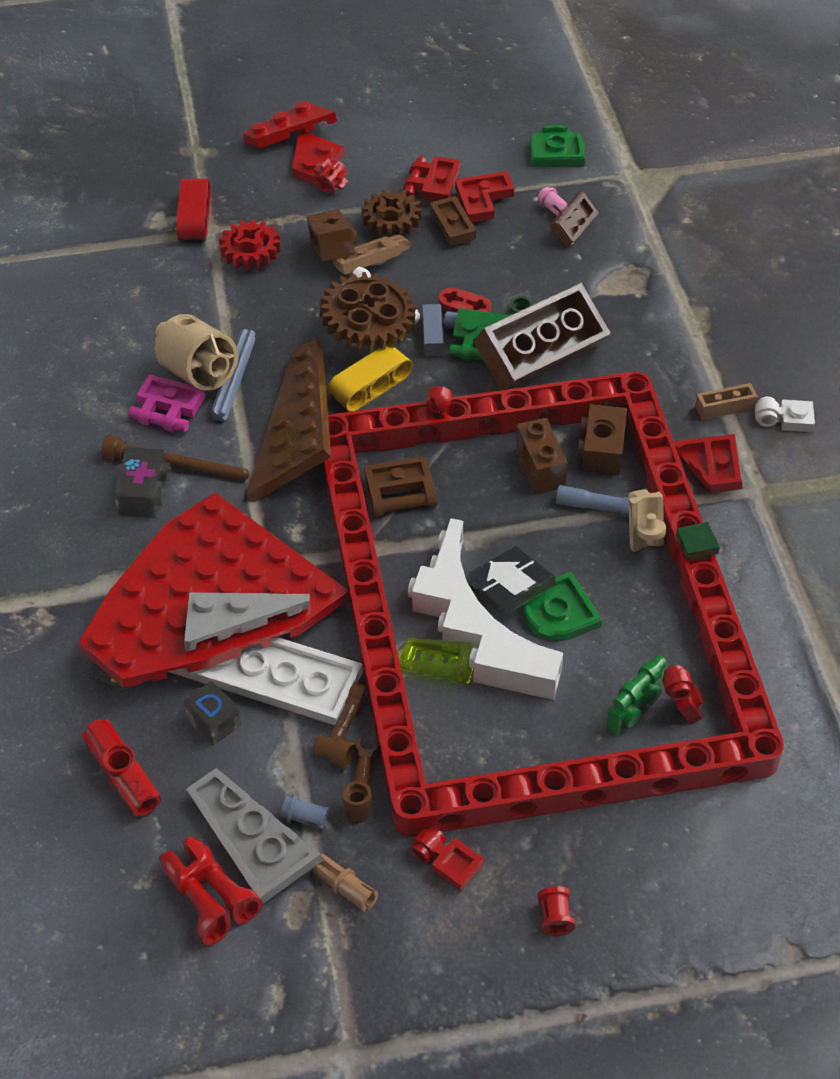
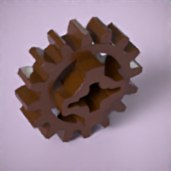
[361,189,422,238]

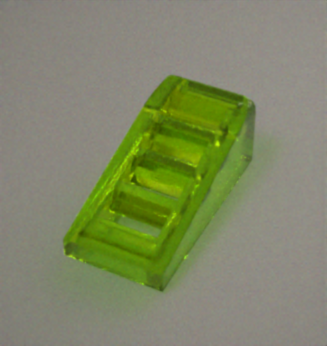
[399,638,474,684]

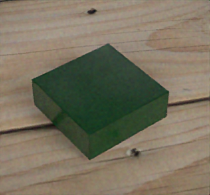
[676,522,720,561]

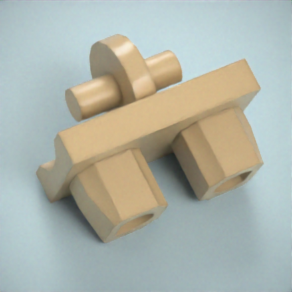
[628,489,666,552]

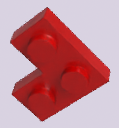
[455,171,515,222]

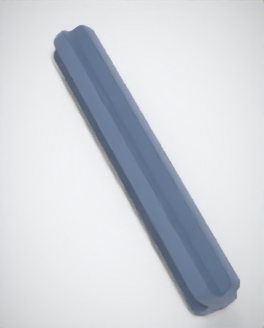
[211,329,256,422]

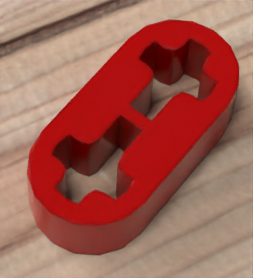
[439,288,491,315]

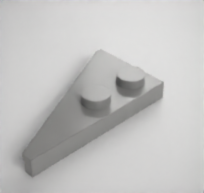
[184,592,310,651]

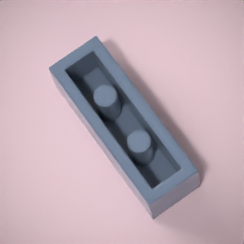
[423,304,443,357]

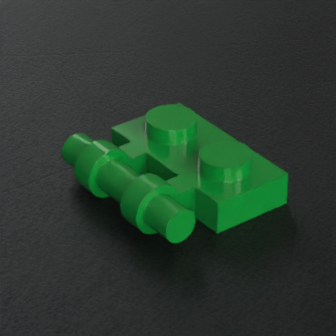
[450,308,511,362]
[606,655,668,736]

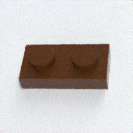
[430,196,476,246]

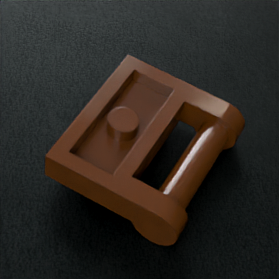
[364,456,438,517]

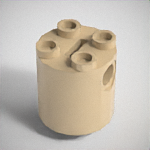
[154,314,238,391]

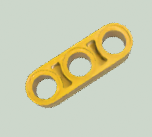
[327,344,413,412]

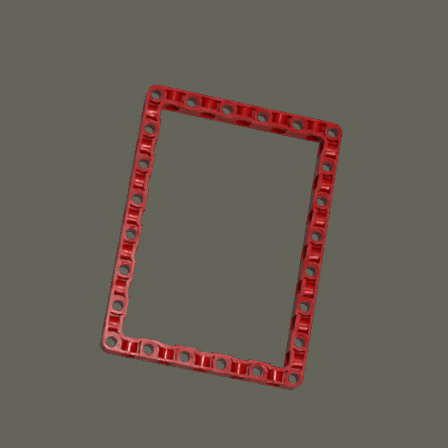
[322,372,784,837]

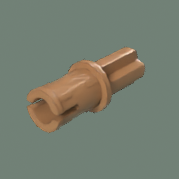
[311,854,378,912]

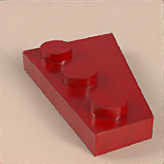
[243,101,337,148]

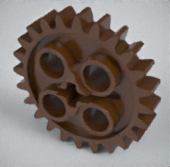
[319,272,416,351]

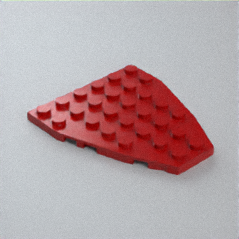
[78,492,349,688]

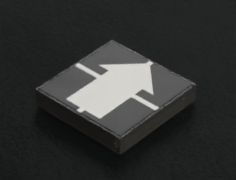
[465,546,557,616]

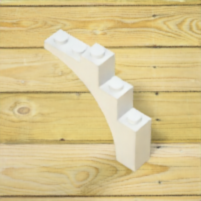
[408,518,563,700]

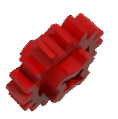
[219,219,281,271]

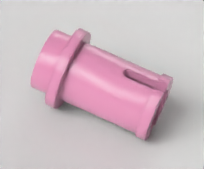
[537,187,568,216]

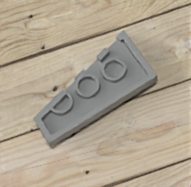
[186,768,325,904]

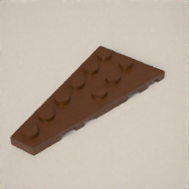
[246,338,331,502]

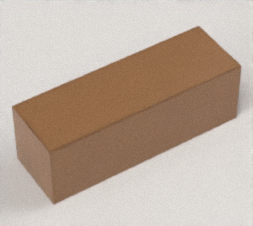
[695,383,758,420]

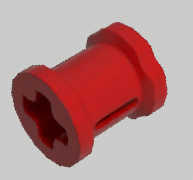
[537,886,576,936]

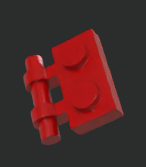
[403,156,461,202]

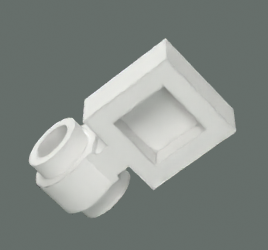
[754,397,815,432]

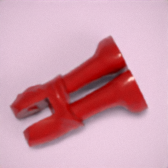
[159,836,262,946]

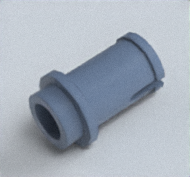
[280,795,329,830]

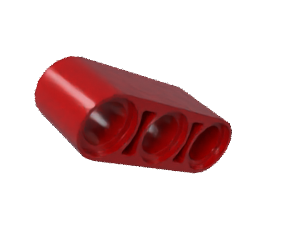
[176,178,211,241]

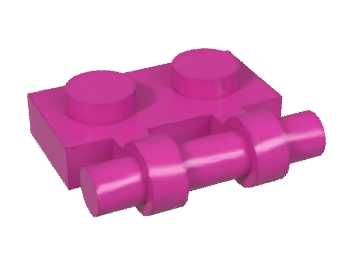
[128,374,206,433]

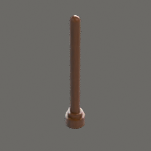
[101,435,249,481]

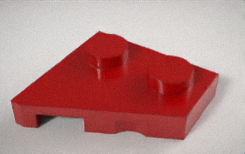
[292,131,344,185]

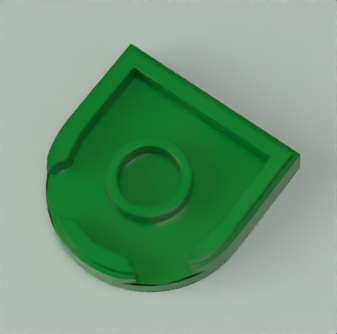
[530,125,586,167]
[523,572,603,641]

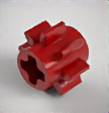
[313,158,348,194]

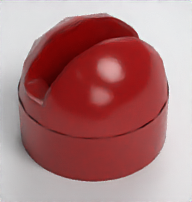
[426,386,452,413]

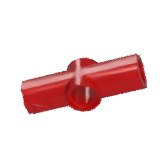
[81,719,162,817]

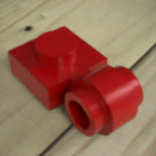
[662,665,703,724]
[411,826,484,892]

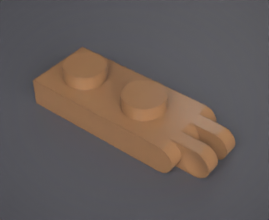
[332,235,410,275]

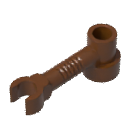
[313,682,368,769]
[342,737,379,824]

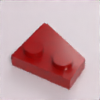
[675,434,743,493]

